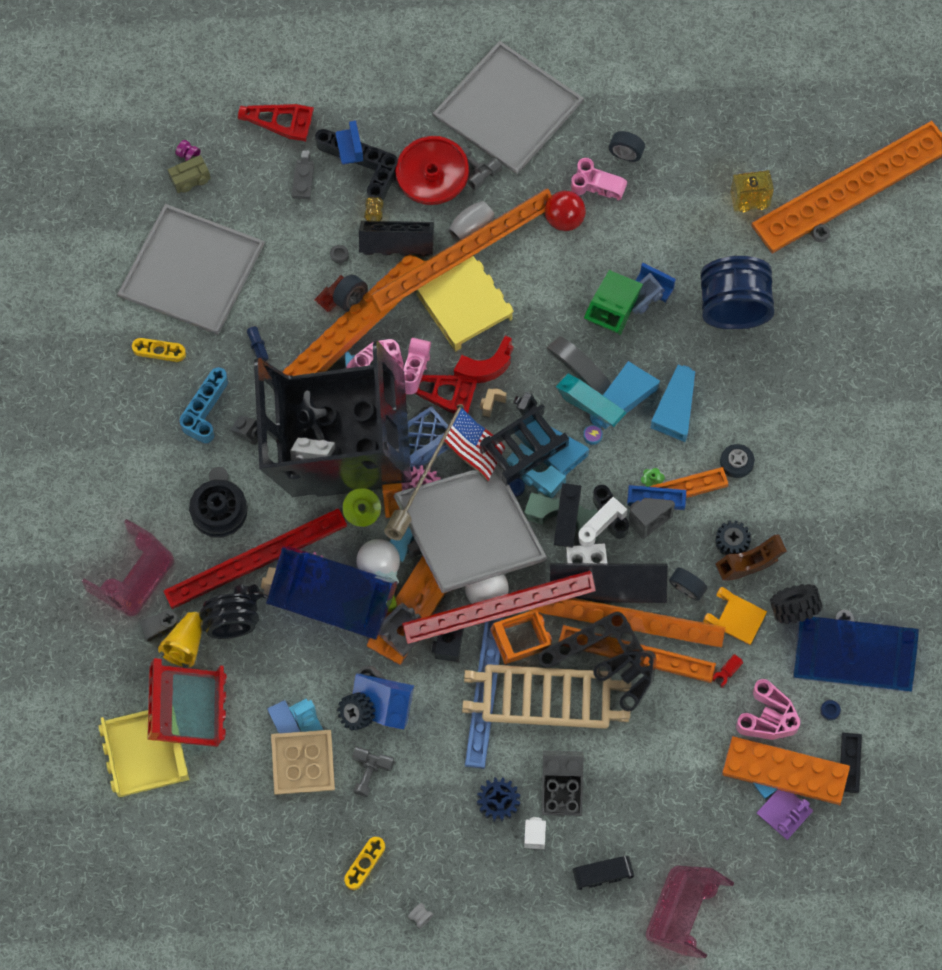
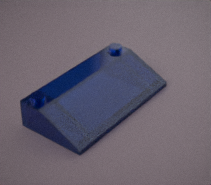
[266,546,398,640]
[793,617,919,692]

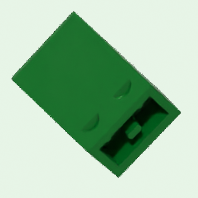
[584,270,643,336]

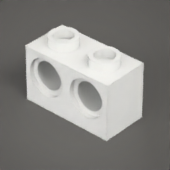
[566,543,607,563]

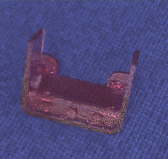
[82,519,174,616]
[646,865,734,958]

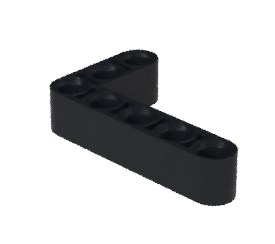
[315,129,398,205]
[539,612,645,668]

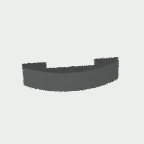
[547,336,611,395]

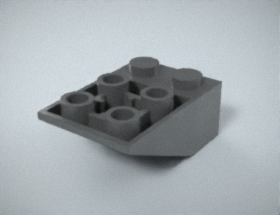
[542,750,584,816]

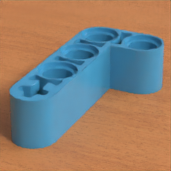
[180,367,228,443]

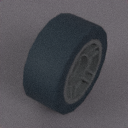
[333,274,368,312]

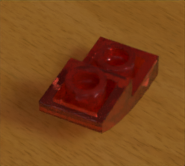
[315,275,344,312]

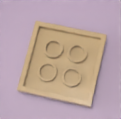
[271,730,335,795]

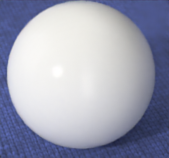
[356,539,400,581]
[465,574,509,604]

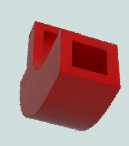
[454,335,514,383]

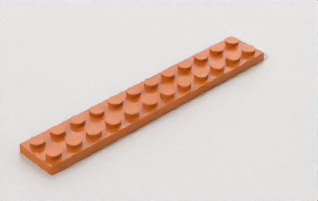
[751,121,942,254]

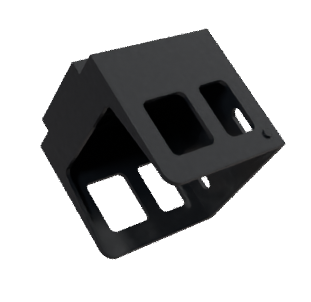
[254,341,412,497]

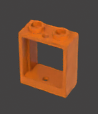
[490,609,552,665]

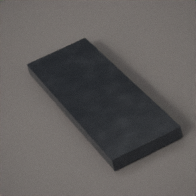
[550,563,668,603]

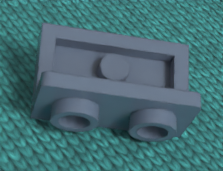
[632,273,665,314]

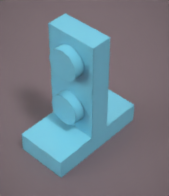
[289,699,323,732]

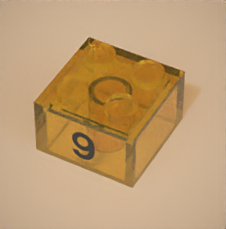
[730,170,774,212]

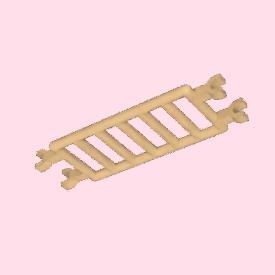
[462,664,631,729]

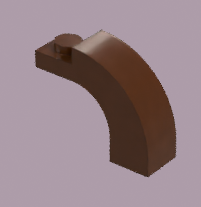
[715,534,787,581]

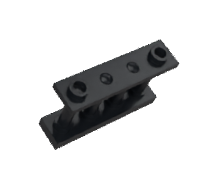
[480,404,569,486]

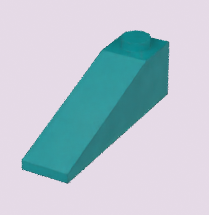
[556,373,626,427]

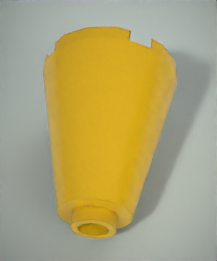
[158,612,203,668]

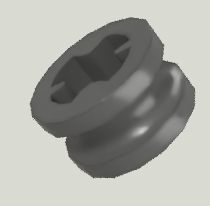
[812,224,830,242]

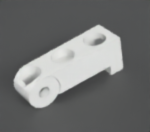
[579,497,627,547]

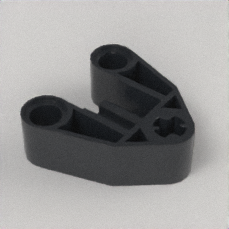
[593,651,657,712]

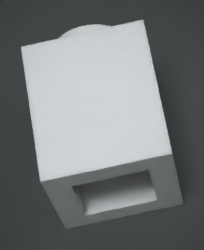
[524,817,546,849]

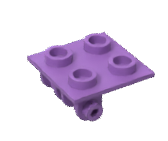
[756,790,813,840]

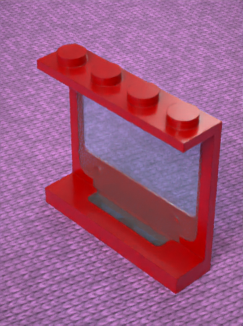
[147,658,227,747]

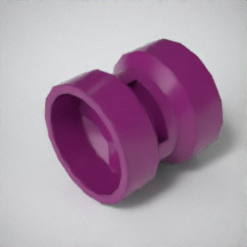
[175,140,201,161]

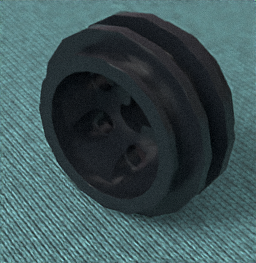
[189,479,248,538]
[199,593,259,639]

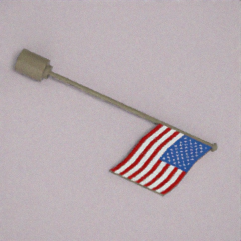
[384,404,505,541]

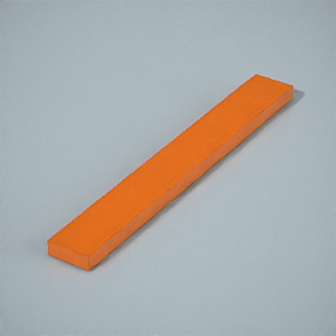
[559,625,716,683]

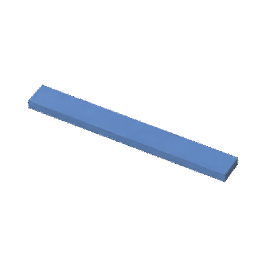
[465,617,505,769]

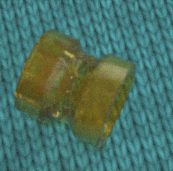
[364,197,384,221]

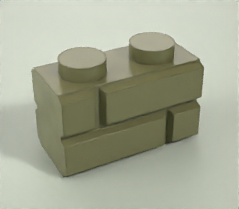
[167,155,211,193]

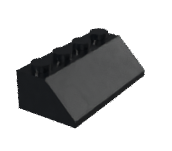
[359,220,434,256]

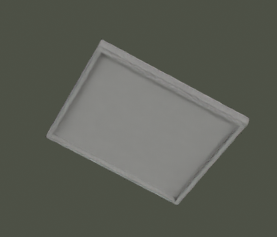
[432,41,584,174]
[117,204,265,335]
[394,463,547,593]

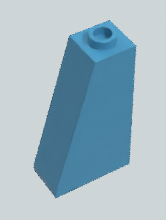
[590,361,660,429]
[650,365,695,442]
[514,420,589,476]

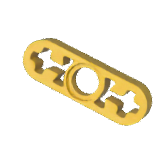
[132,338,186,362]
[344,837,385,890]

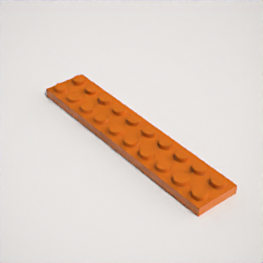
[283,254,425,376]

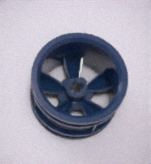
[700,256,774,329]

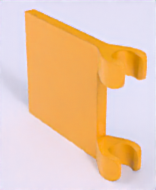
[703,587,767,645]

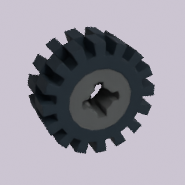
[715,521,751,556]
[337,692,375,731]

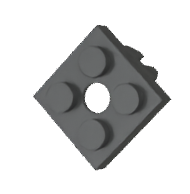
[375,603,421,657]

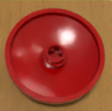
[396,136,469,205]

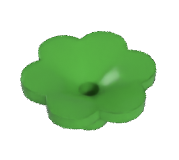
[641,468,665,487]

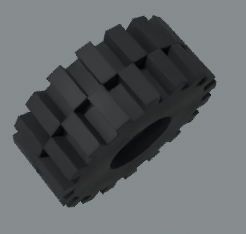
[770,584,823,624]

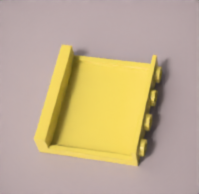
[416,256,514,352]
[98,705,189,797]

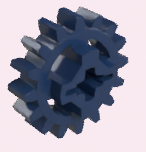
[477,777,520,822]

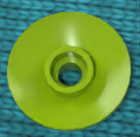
[343,489,381,527]

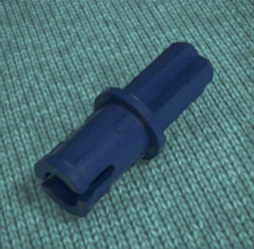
[247,326,269,361]

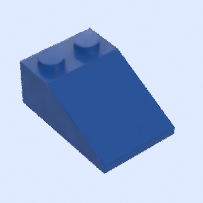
[352,673,414,730]

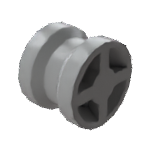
[408,903,434,929]

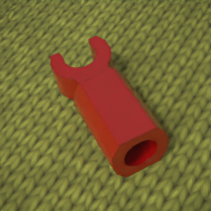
[712,654,743,688]

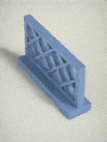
[408,406,449,472]

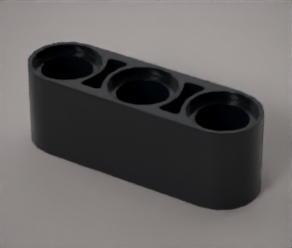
[592,485,629,539]
[572,856,634,890]

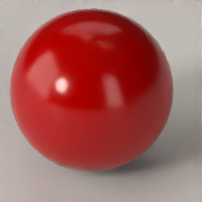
[545,190,586,231]

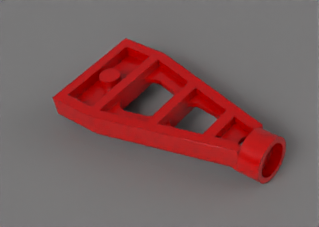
[238,104,314,142]
[414,375,477,413]

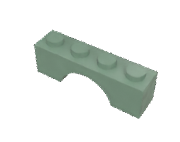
[524,492,600,541]

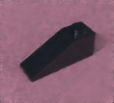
[554,483,582,548]

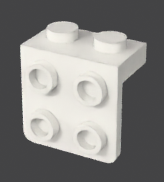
[290,438,335,475]

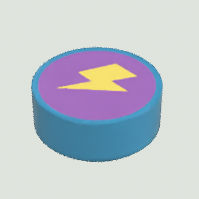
[583,425,603,445]

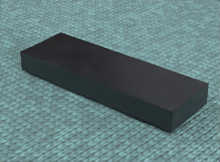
[840,732,862,793]

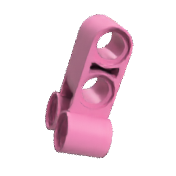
[571,158,627,201]
[403,338,431,395]

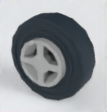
[720,444,755,478]

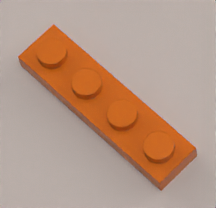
[649,467,729,498]

